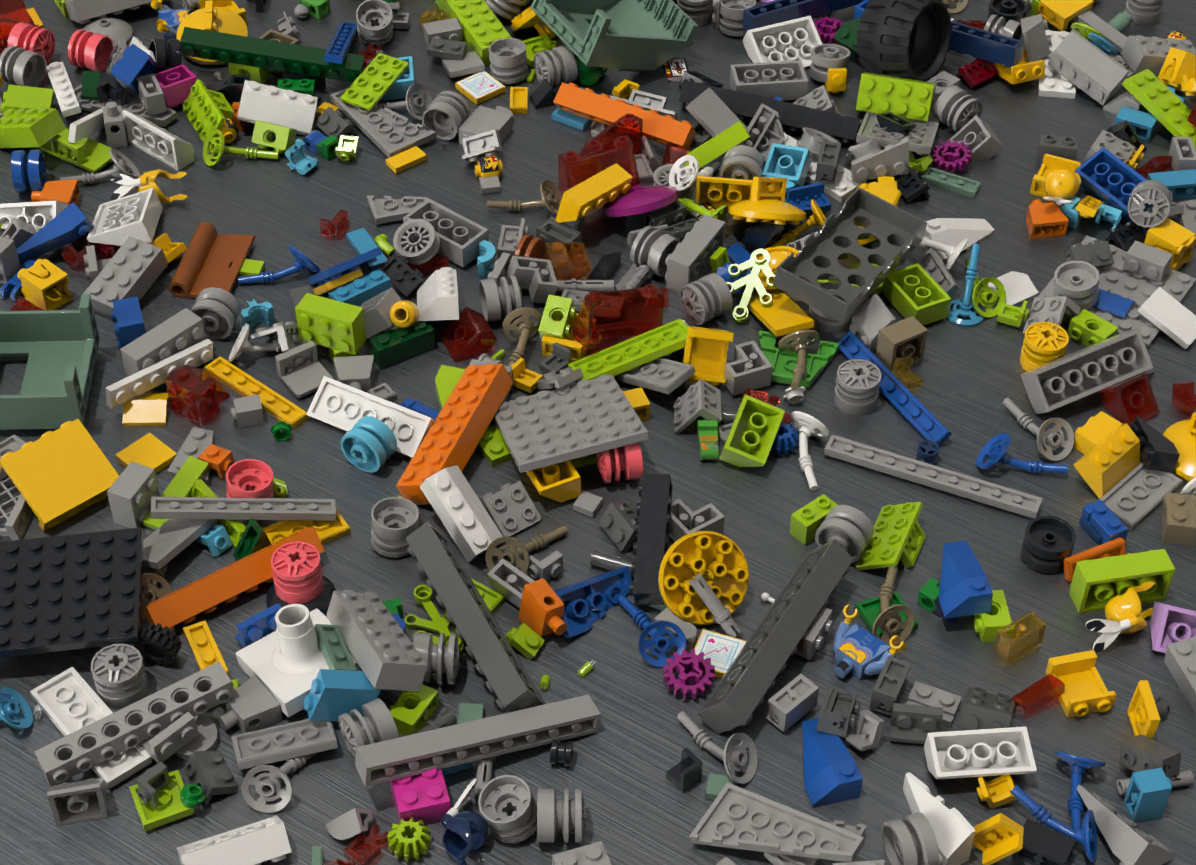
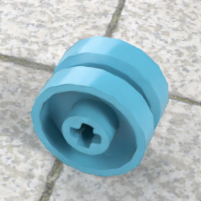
[340,416,397,473]

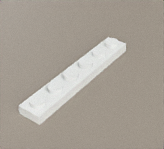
[46,61,82,118]
[105,339,213,409]

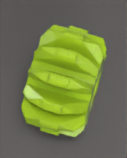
[387,817,432,862]

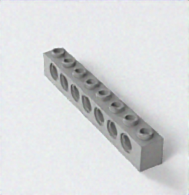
[34,662,236,786]

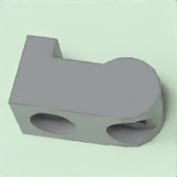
[654,607,697,650]

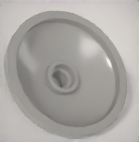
[82,18,133,47]

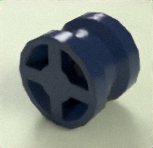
[916,440,940,465]

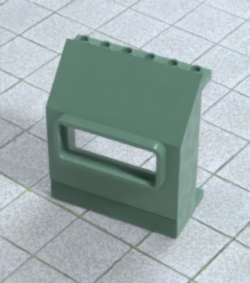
[531,0,699,72]
[0,294,100,430]

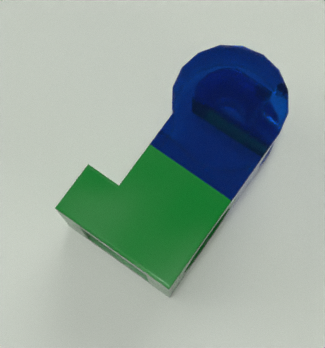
[917,577,959,622]

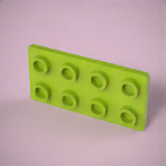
[340,53,409,111]
[183,79,235,144]
[39,128,113,173]
[856,501,926,570]

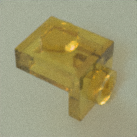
[419,6,448,28]
[891,357,924,389]

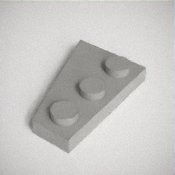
[851,137,909,182]
[367,195,428,225]
[167,427,214,486]

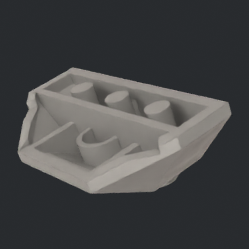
[737,103,785,164]

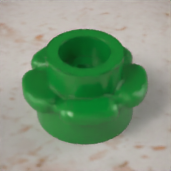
[271,421,292,442]
[180,784,205,808]

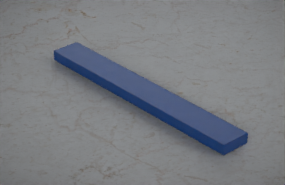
[324,22,357,64]
[837,331,952,446]

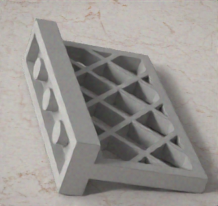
[0,478,35,541]

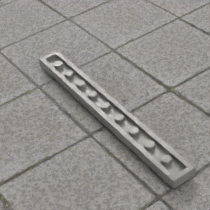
[824,435,1043,519]

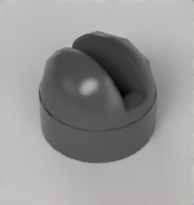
[1155,697,1170,718]

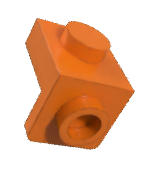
[198,444,235,480]

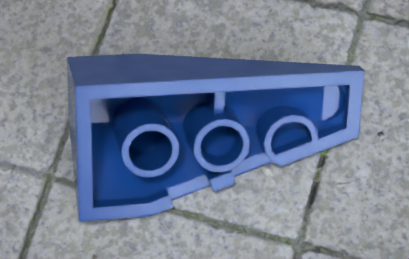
[16,202,94,264]
[939,540,993,619]
[553,566,633,638]
[802,718,863,808]

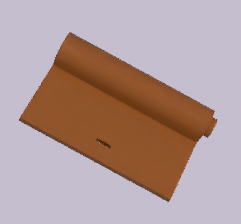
[168,222,255,298]

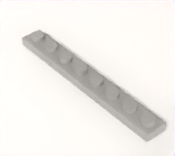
[151,497,336,521]

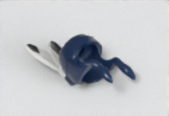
[440,778,489,865]

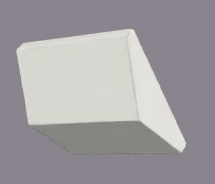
[988,271,1039,306]

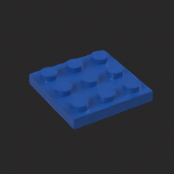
[308,247,382,286]

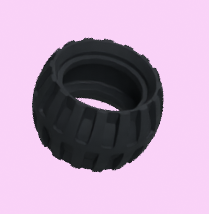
[856,0,952,82]

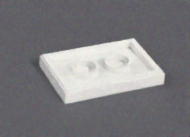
[1137,287,1196,350]

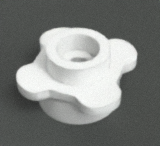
[783,386,806,404]

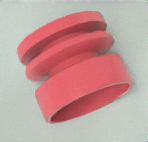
[7,22,56,64]
[67,29,114,73]
[596,442,643,484]
[226,459,274,498]
[271,541,324,604]

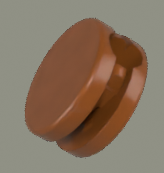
[514,234,544,259]

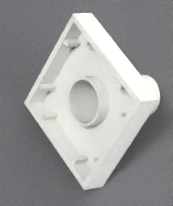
[236,604,362,717]

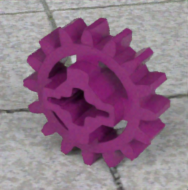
[814,16,845,44]
[931,140,972,173]
[663,649,715,700]

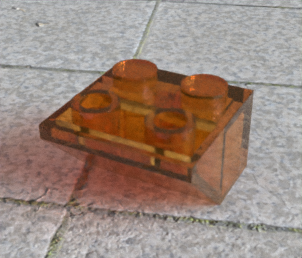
[542,242,592,280]

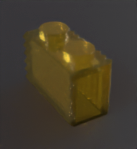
[993,611,1046,663]

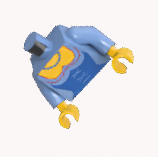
[151,0,188,43]
[833,605,906,679]

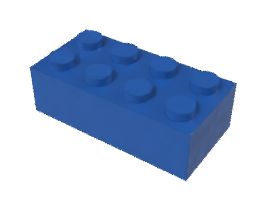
[1075,147,1153,222]

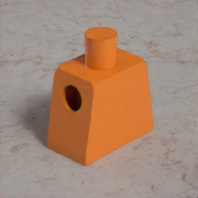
[31,179,81,206]
[1026,199,1069,240]
[518,578,567,636]

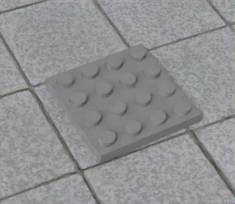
[856,112,939,155]

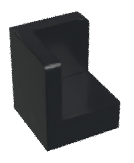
[666,747,703,793]

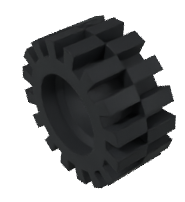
[134,623,182,666]

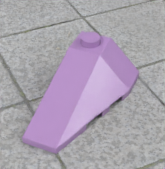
[1150,602,1196,653]

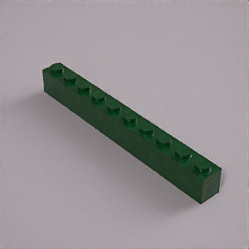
[180,27,364,82]

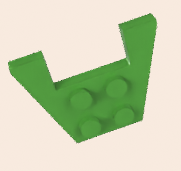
[758,330,839,387]

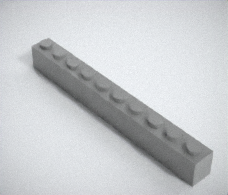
[355,694,601,787]

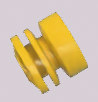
[1020,322,1069,372]

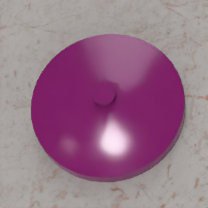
[602,184,678,217]

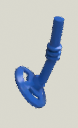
[238,245,321,285]
[976,433,1068,474]
[617,595,686,667]
[1055,751,1106,831]
[1010,785,1097,863]

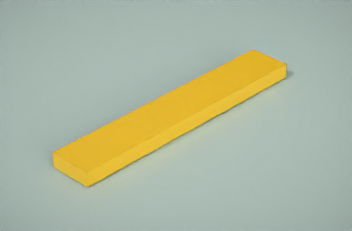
[205,356,309,429]

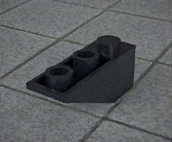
[206,75,251,103]
[1130,416,1180,473]

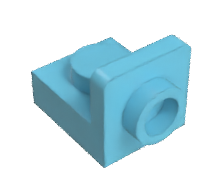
[1061,196,1081,229]
[195,524,232,557]

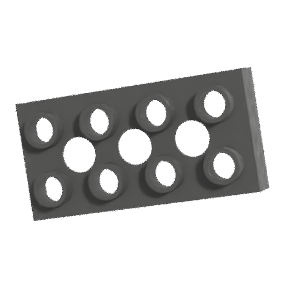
[773,187,927,323]

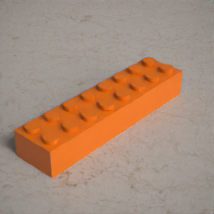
[396,364,513,505]

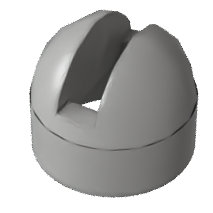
[294,4,309,19]

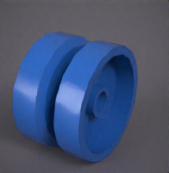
[11,149,47,193]

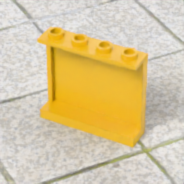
[0,419,119,532]

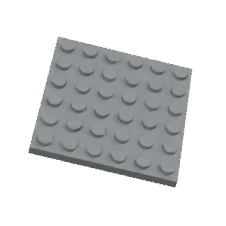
[1038,236,1196,350]
[493,375,649,473]

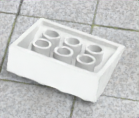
[742,16,822,69]
[87,188,163,246]

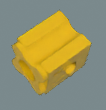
[1157,48,1196,92]
[1144,218,1196,271]
[17,259,73,311]

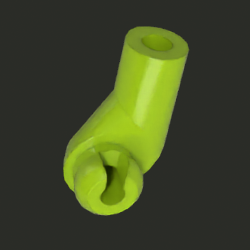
[375,234,396,256]
[273,477,288,498]

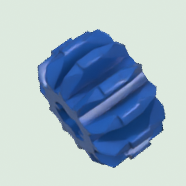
[769,421,799,456]

